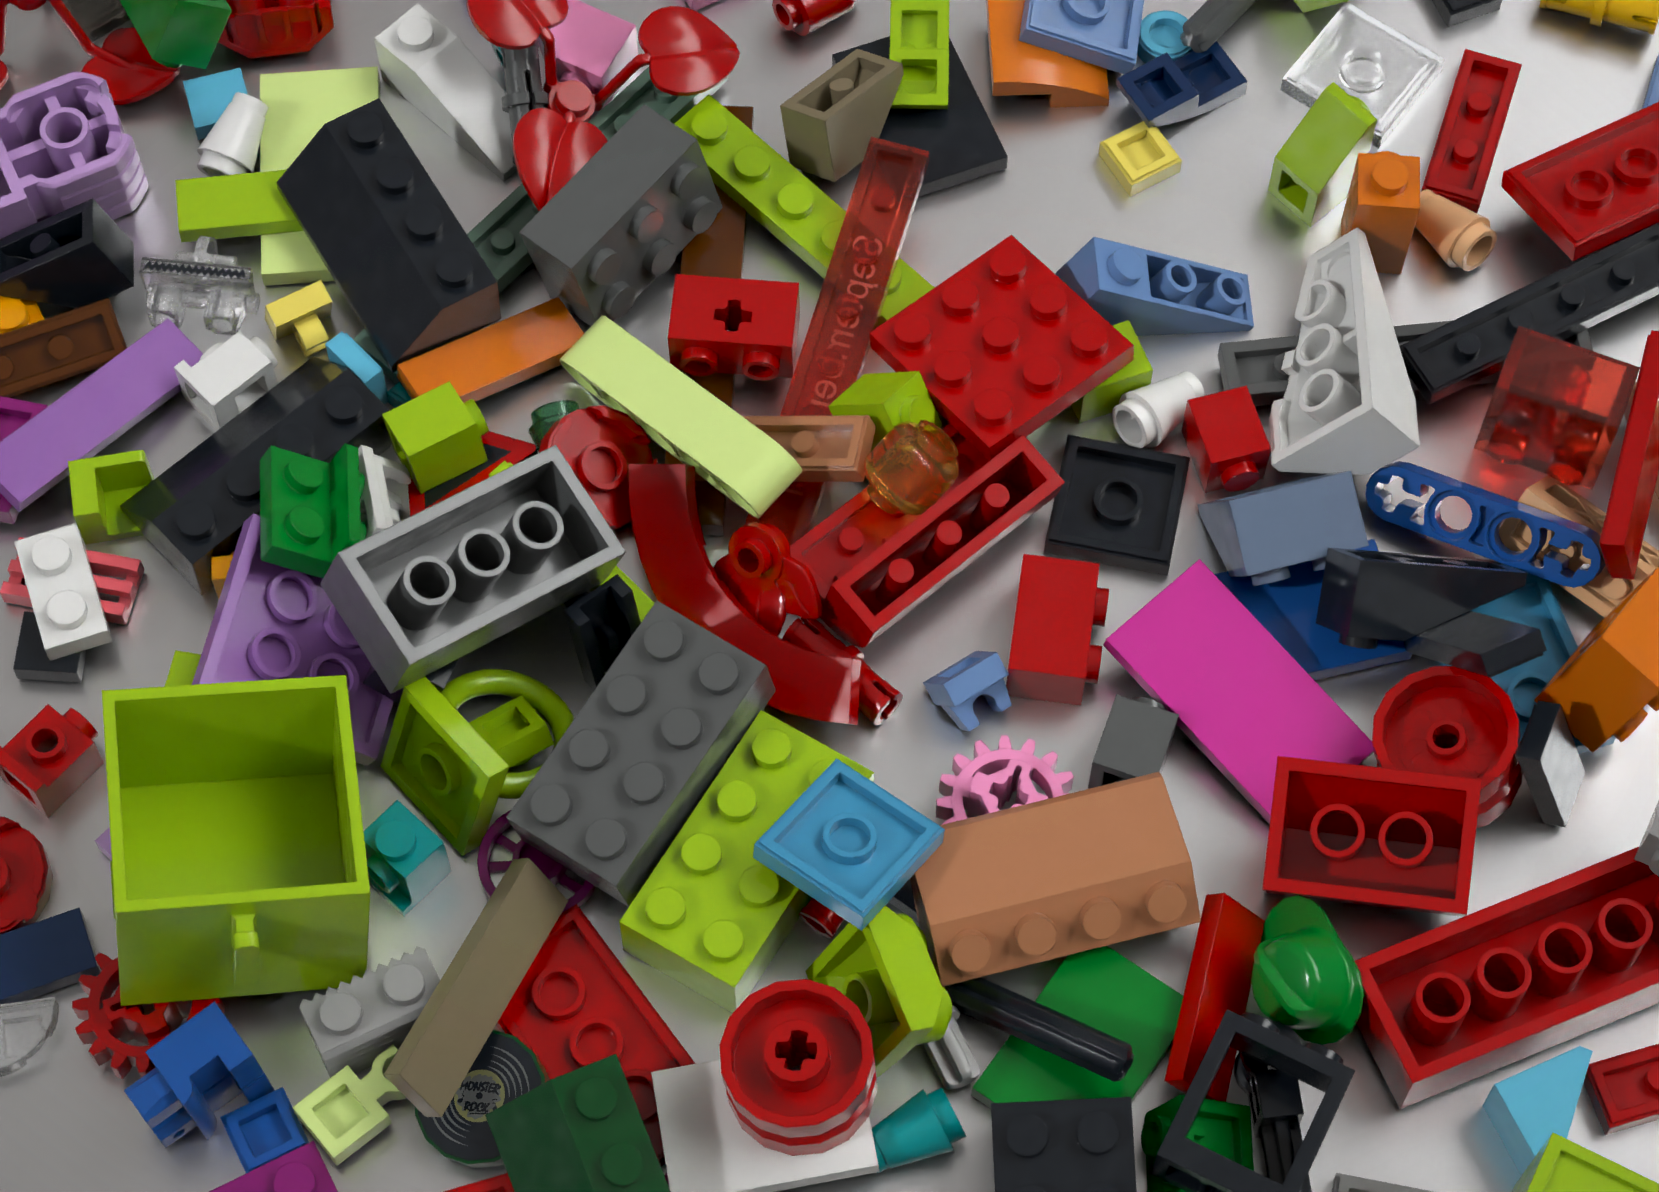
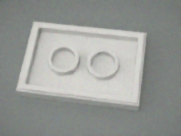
[651,1059,880,1192]

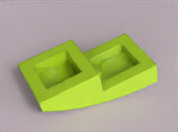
[889,0,949,109]

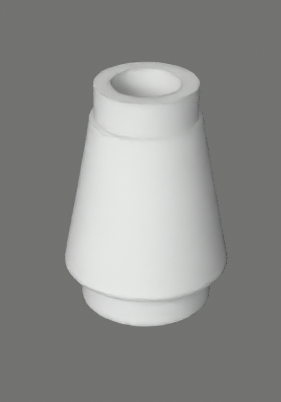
[197,92,268,177]
[1112,371,1205,448]

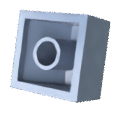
[1198,471,1369,586]

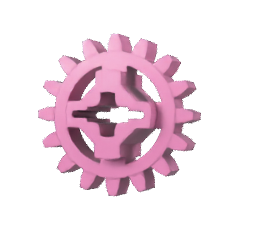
[935,735,1074,825]

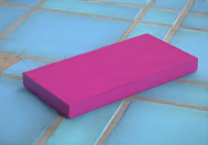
[1103,559,1374,824]

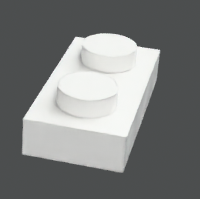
[14,523,113,661]

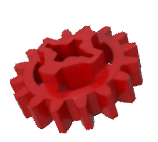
[72,952,225,1079]

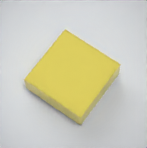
[1098,121,1182,197]

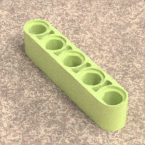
[560,315,803,519]

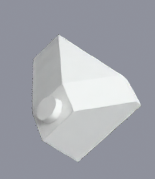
[1269,227,1420,475]

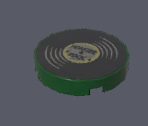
[415,1029,550,1168]

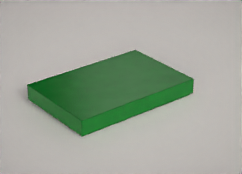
[971,946,1183,1109]

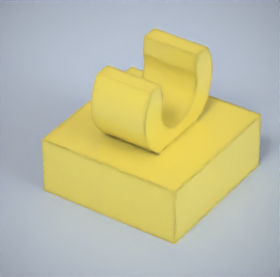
[265,280,332,358]

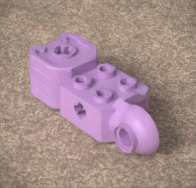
[0,71,148,239]

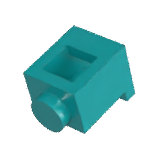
[364,800,452,917]

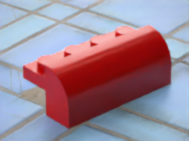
[790,423,1065,648]

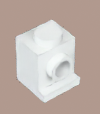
[174,331,278,431]

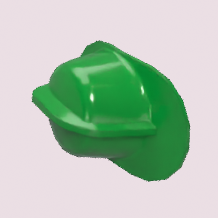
[1251,895,1364,1045]

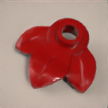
[713,522,822,637]

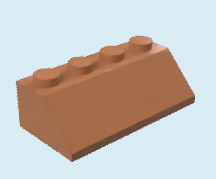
[910,772,1201,987]

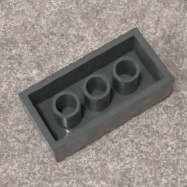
[320,445,626,694]
[506,601,776,907]

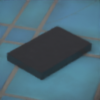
[832,36,1008,204]

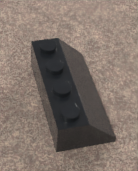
[276,98,501,373]
[120,356,392,596]

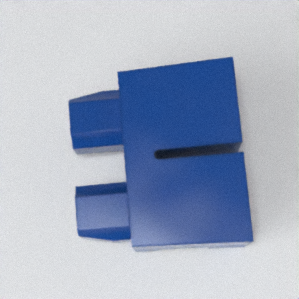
[124,1001,275,1148]

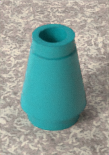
[872,1087,967,1174]

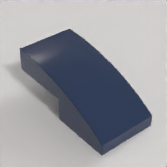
[1116,41,1247,128]

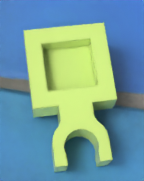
[293,1044,406,1166]

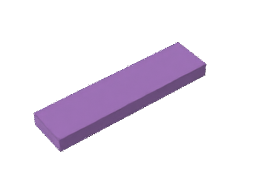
[0,318,203,512]

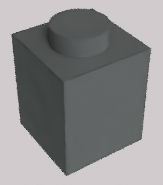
[1088,694,1179,789]

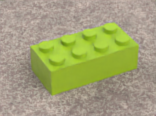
[619,710,874,1013]

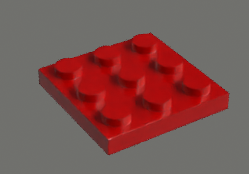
[869,235,1134,461]

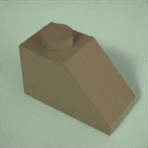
[780,49,904,182]

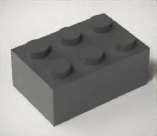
[519,104,723,326]

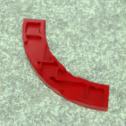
[629,464,861,725]

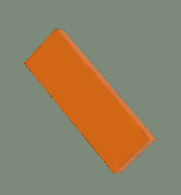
[397,297,584,403]

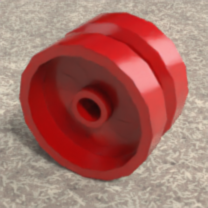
[1372,666,1523,829]
[719,979,878,1156]

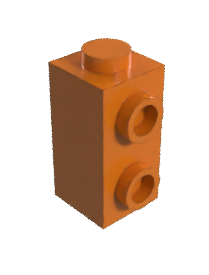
[1341,151,1420,274]

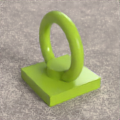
[380,669,575,856]

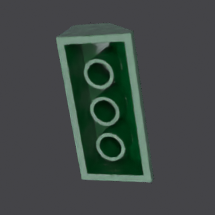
[485,1054,671,1192]

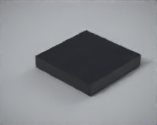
[1044,434,1190,576]

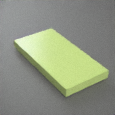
[260,67,381,286]

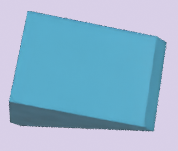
[1482,1046,1593,1176]

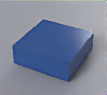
[220,1087,309,1173]

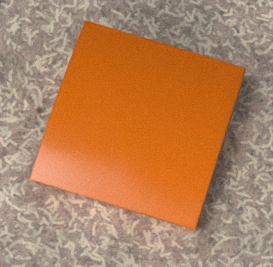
[986,0,1109,108]

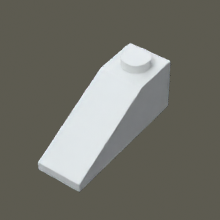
[374,3,517,181]

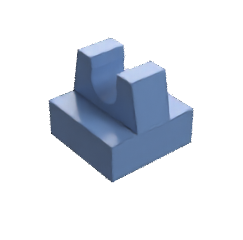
[923,651,1012,731]

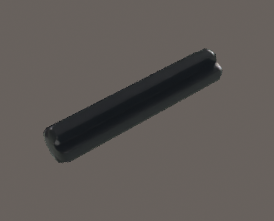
[948,977,1134,1082]

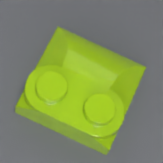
[805,905,952,1078]

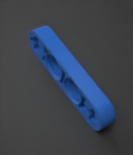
[1365,461,1606,588]

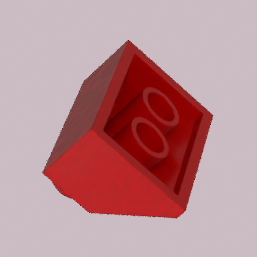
[1262,756,1482,917]

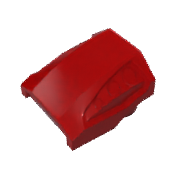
[218,0,334,59]

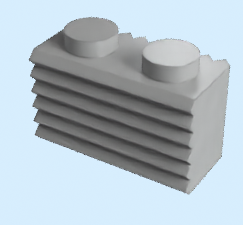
[299,946,440,1078]

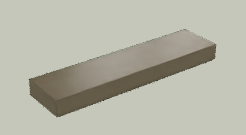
[384,858,568,1117]

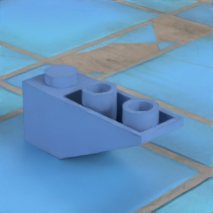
[1056,237,1254,336]

